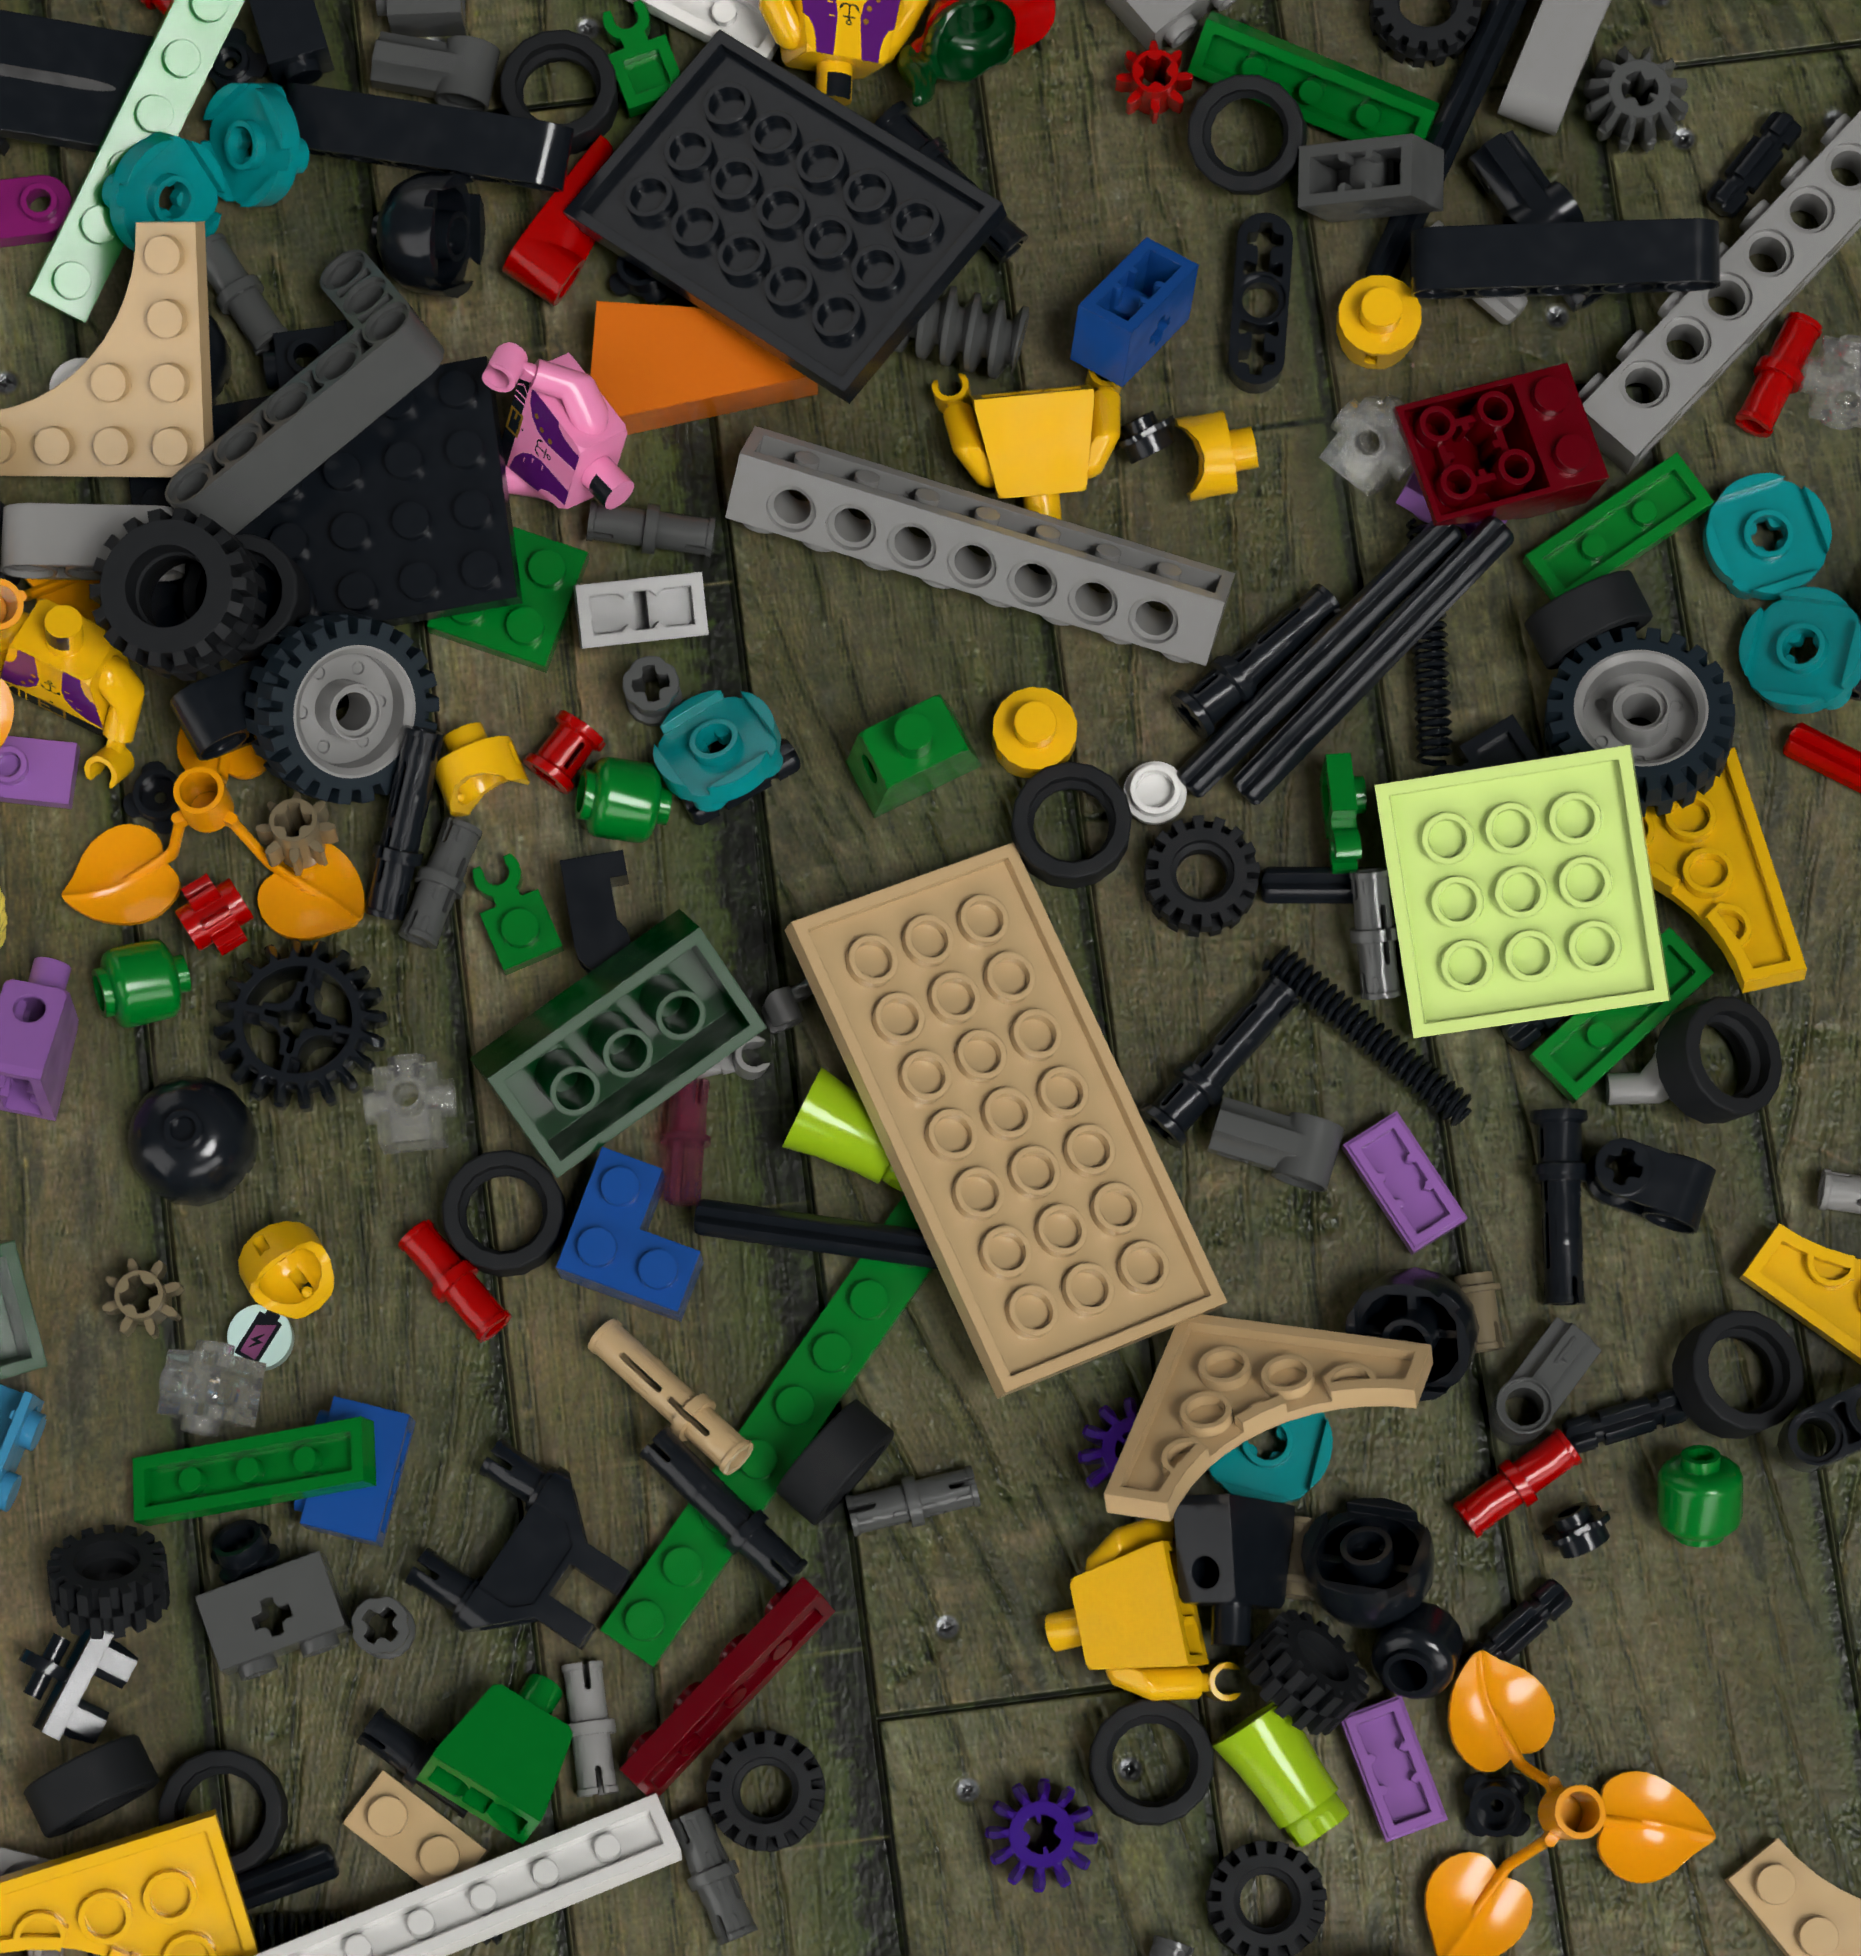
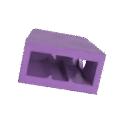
[0,957,79,1121]

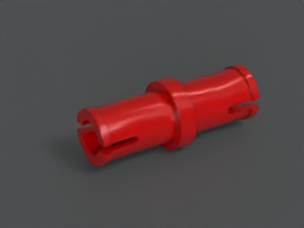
[1735,312,1823,438]
[398,1219,512,1343]
[1452,1428,1582,1538]

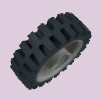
[245,611,439,805]
[1544,627,1735,817]

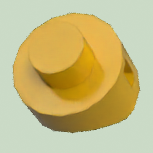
[1336,275,1422,369]
[1175,410,1258,502]
[992,687,1077,778]
[435,722,530,817]
[238,1221,334,1319]

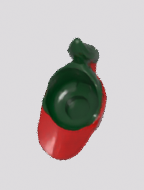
[897,0,1056,107]

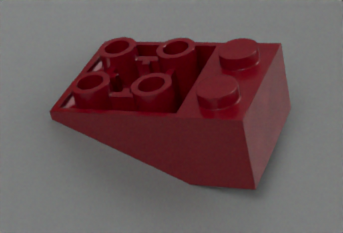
[1393,363,1609,526]

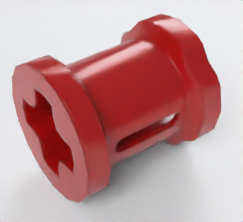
[523,710,606,795]

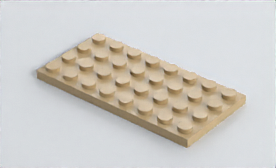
[784,842,1227,1399]

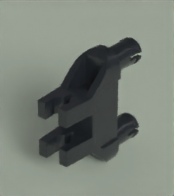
[405,1438,632,1650]

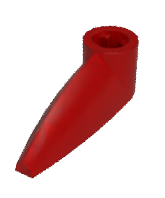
[502,134,613,306]

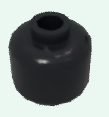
[1371,1601,1464,1700]

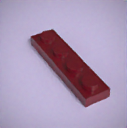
[619,1576,835,1798]

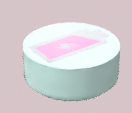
[227,1304,295,1371]

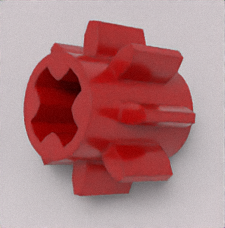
[1115,40,1193,124]
[175,873,254,956]

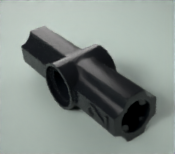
[1467,130,1604,312]

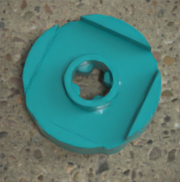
[200,83,309,207]
[102,132,225,252]
[1703,473,1832,600]
[1739,587,1861,714]
[653,690,783,812]
[1207,1412,1333,1504]

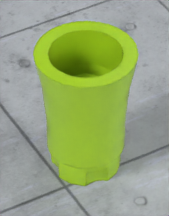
[782,1067,903,1192]
[1211,1701,1350,1847]

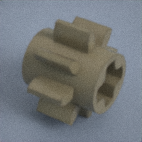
[256,792,339,876]
[102,1258,185,1339]

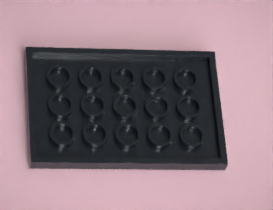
[563,29,1007,404]
[129,356,523,630]

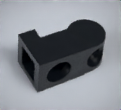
[560,850,631,973]

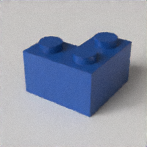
[556,1147,704,1322]

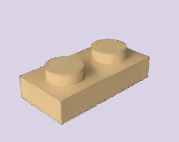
[343,1770,489,1887]

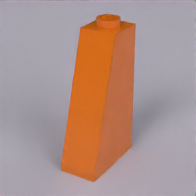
[590,301,819,435]

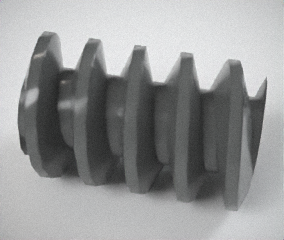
[894,285,1029,380]

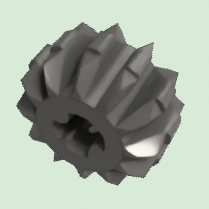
[1583,46,1689,154]

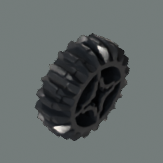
[213,939,389,1112]

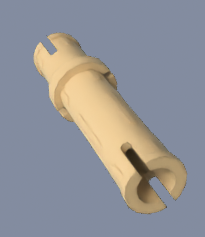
[588,1318,754,1476]

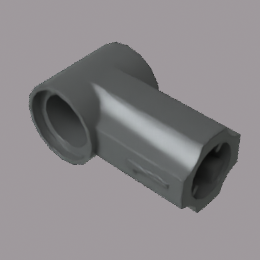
[370,31,500,112]
[1207,1097,1345,1192]
[1488,1317,1601,1446]

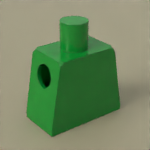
[846,694,982,818]
[416,1674,573,1845]

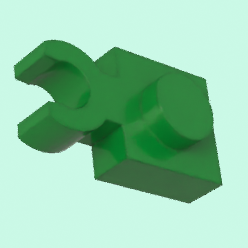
[603,0,681,118]
[1319,753,1367,874]
[473,853,564,975]

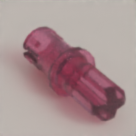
[660,1078,711,1207]

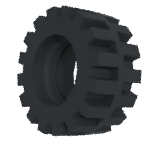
[1369,0,1482,68]

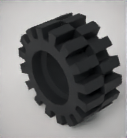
[1143,815,1260,938]
[47,1524,170,1639]
[1244,1609,1369,1736]
[706,1730,826,1852]
[1205,1840,1327,1956]

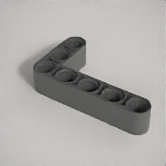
[165,249,445,535]

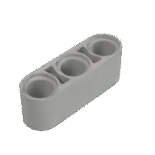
[1497,0,1611,136]
[0,503,185,582]

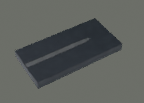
[0,10,154,153]

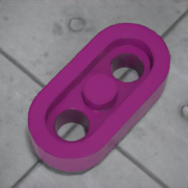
[0,175,73,248]

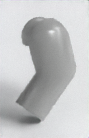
[1605,1042,1669,1105]

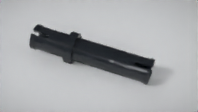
[365,725,445,921]
[639,1426,808,1593]

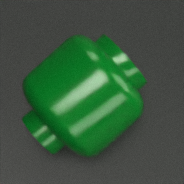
[575,757,672,843]
[91,938,191,1028]
[1657,1445,1743,1548]

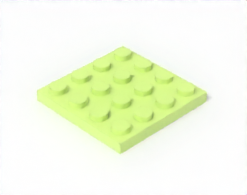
[1374,745,1671,1038]

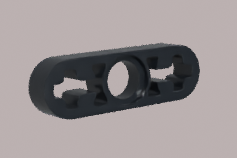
[1227,213,1293,394]

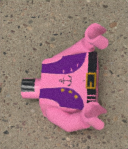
[482,342,634,510]

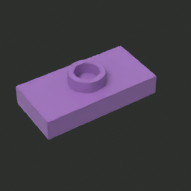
[0,736,81,809]
[1341,1111,1467,1255]
[1340,1696,1448,1843]

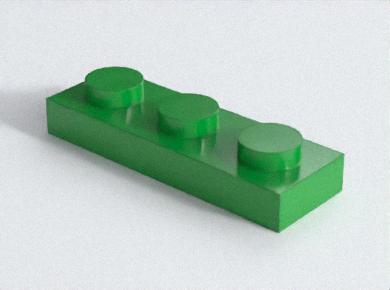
[1523,452,1714,601]
[1529,927,1714,1104]

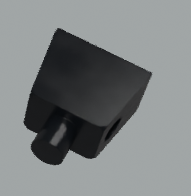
[1174,1494,1295,1647]

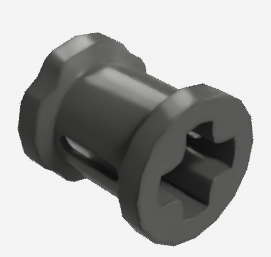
[623,656,682,726]
[351,1596,416,1660]

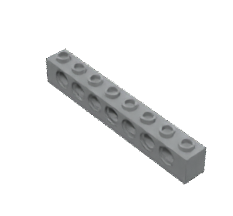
[1579,111,1861,475]
[725,426,1235,666]

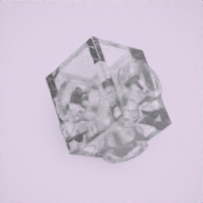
[1800,335,1861,430]
[1319,394,1413,496]
[363,1054,457,1154]
[156,1340,266,1437]

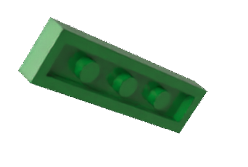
[1187,11,1440,140]
[132,1416,376,1526]

